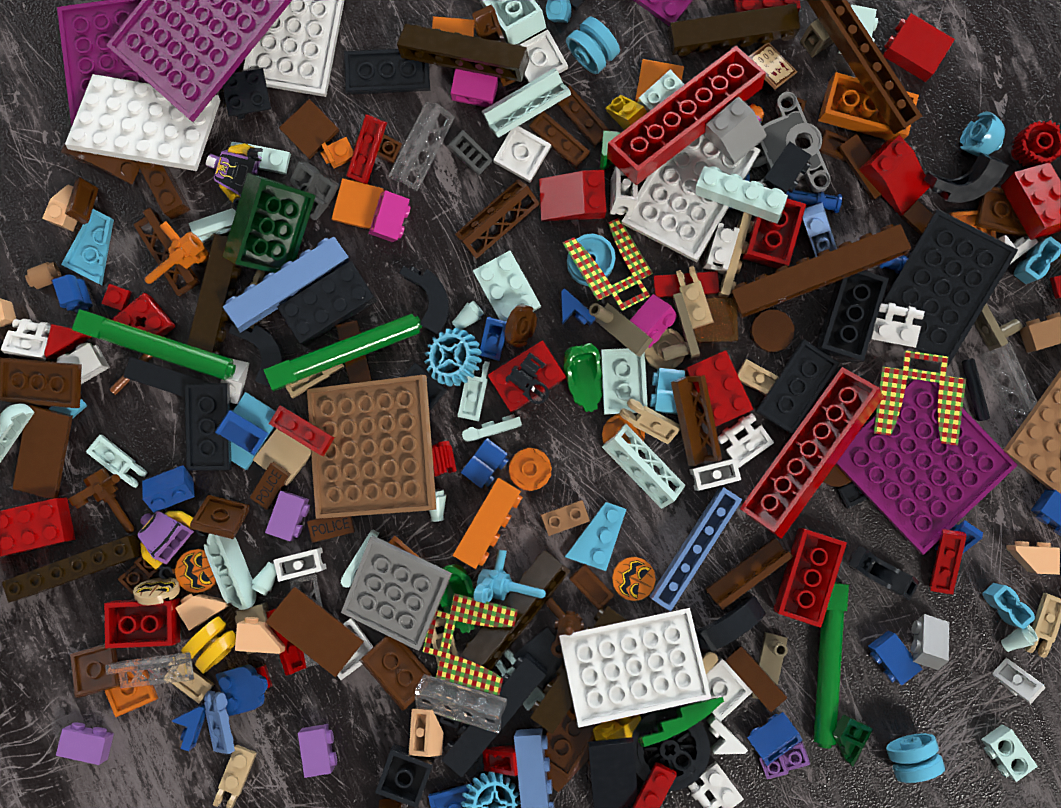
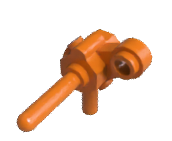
[144,221,210,284]

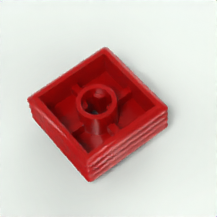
[112,293,175,337]

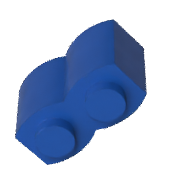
[52,275,93,314]
[461,438,509,488]

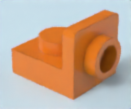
[321,137,354,168]

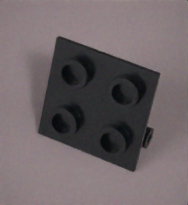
[223,68,271,119]

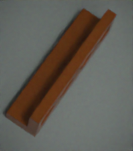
[454,179,540,259]
[133,208,201,296]
[671,375,722,466]
[705,538,793,610]

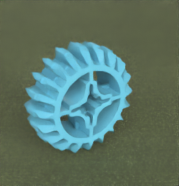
[424,328,482,386]
[461,772,521,808]

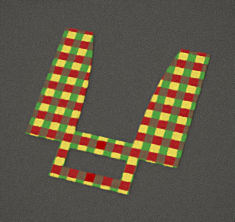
[562,218,653,311]
[874,351,966,446]
[423,593,518,695]

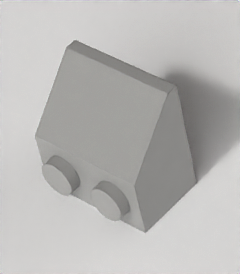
[705,96,767,165]

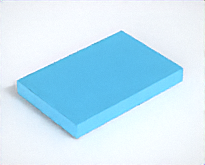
[231,392,276,470]

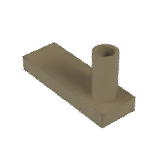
[661,292,700,361]
[589,303,653,357]
[974,304,1022,351]
[751,632,788,699]

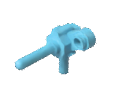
[474,549,546,603]

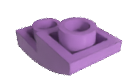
[759,741,810,780]

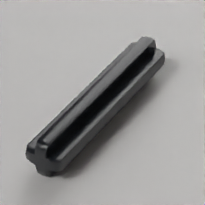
[962,358,990,421]

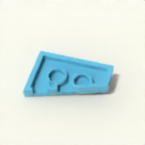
[61,209,114,285]
[564,502,626,571]

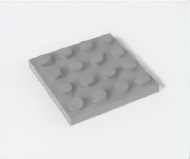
[341,535,452,651]

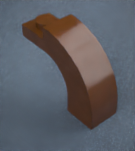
[472,4,515,87]
[61,142,140,184]

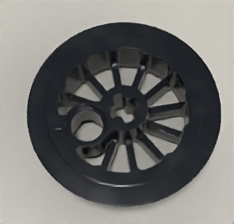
[632,709,710,791]

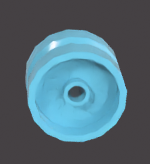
[566,16,620,74]
[567,234,615,286]
[886,733,945,783]

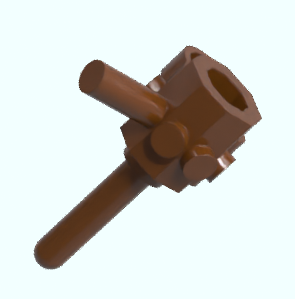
[68,468,134,533]
[545,597,584,658]

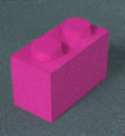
[451,69,498,107]
[369,190,410,242]
[630,294,678,348]

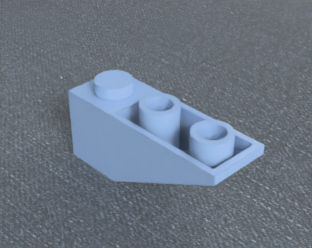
[803,203,837,257]

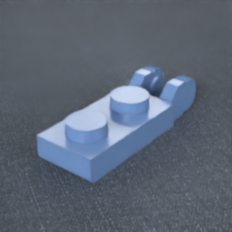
[204,691,235,754]

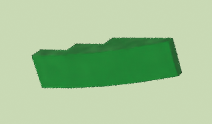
[638,697,724,747]

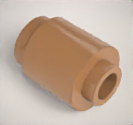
[25,262,62,289]

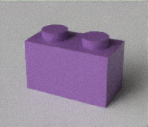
[265,491,310,541]
[56,722,114,765]
[298,724,337,778]

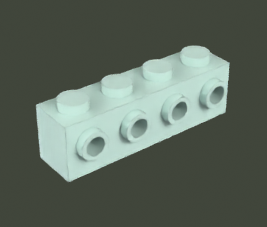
[696,166,788,224]

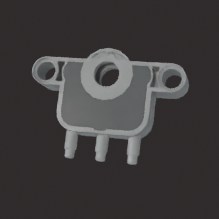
[751,92,831,193]

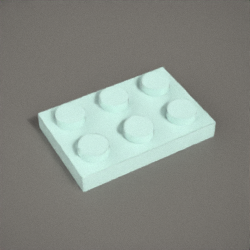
[473,251,541,322]
[601,348,647,415]

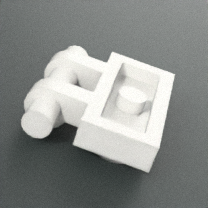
[871,302,924,348]
[1,318,51,361]
[718,413,774,468]
[688,761,744,808]

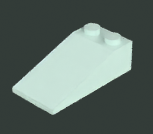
[479,0,546,45]

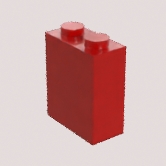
[883,13,955,82]

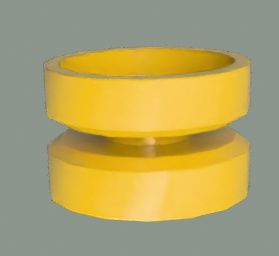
[181,616,236,674]

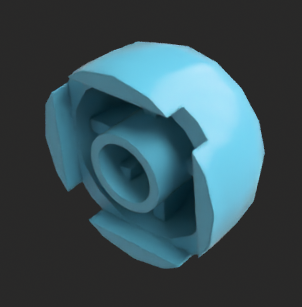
[960,111,1005,156]

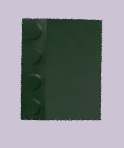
[222,173,316,273]

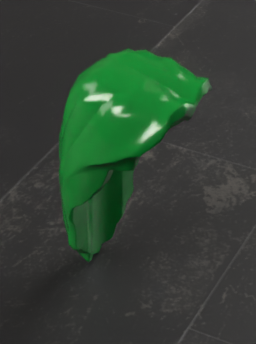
[563,343,603,412]
[440,564,474,634]

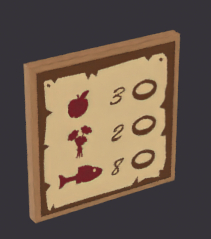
[748,43,797,90]

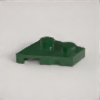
[833,714,873,766]

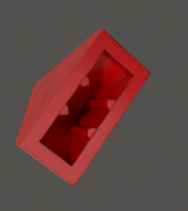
[44,324,92,360]
[482,745,518,776]

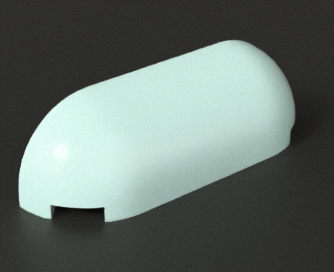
[0,403,35,463]
[204,533,256,610]

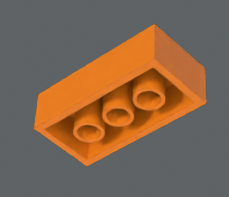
[818,72,919,140]
[452,478,523,569]

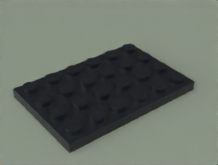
[877,209,1018,366]

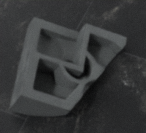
[290,162,340,220]

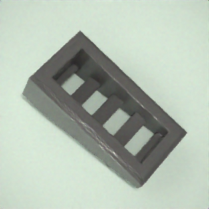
[447,130,493,176]

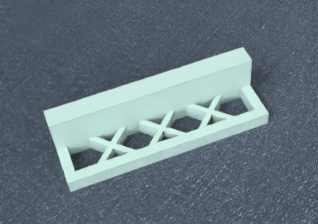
[482,68,571,138]
[189,208,236,243]
[602,424,685,509]

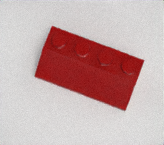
[773,528,847,628]

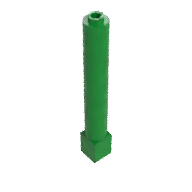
[72,309,236,380]
[264,313,422,392]
[814,582,849,748]

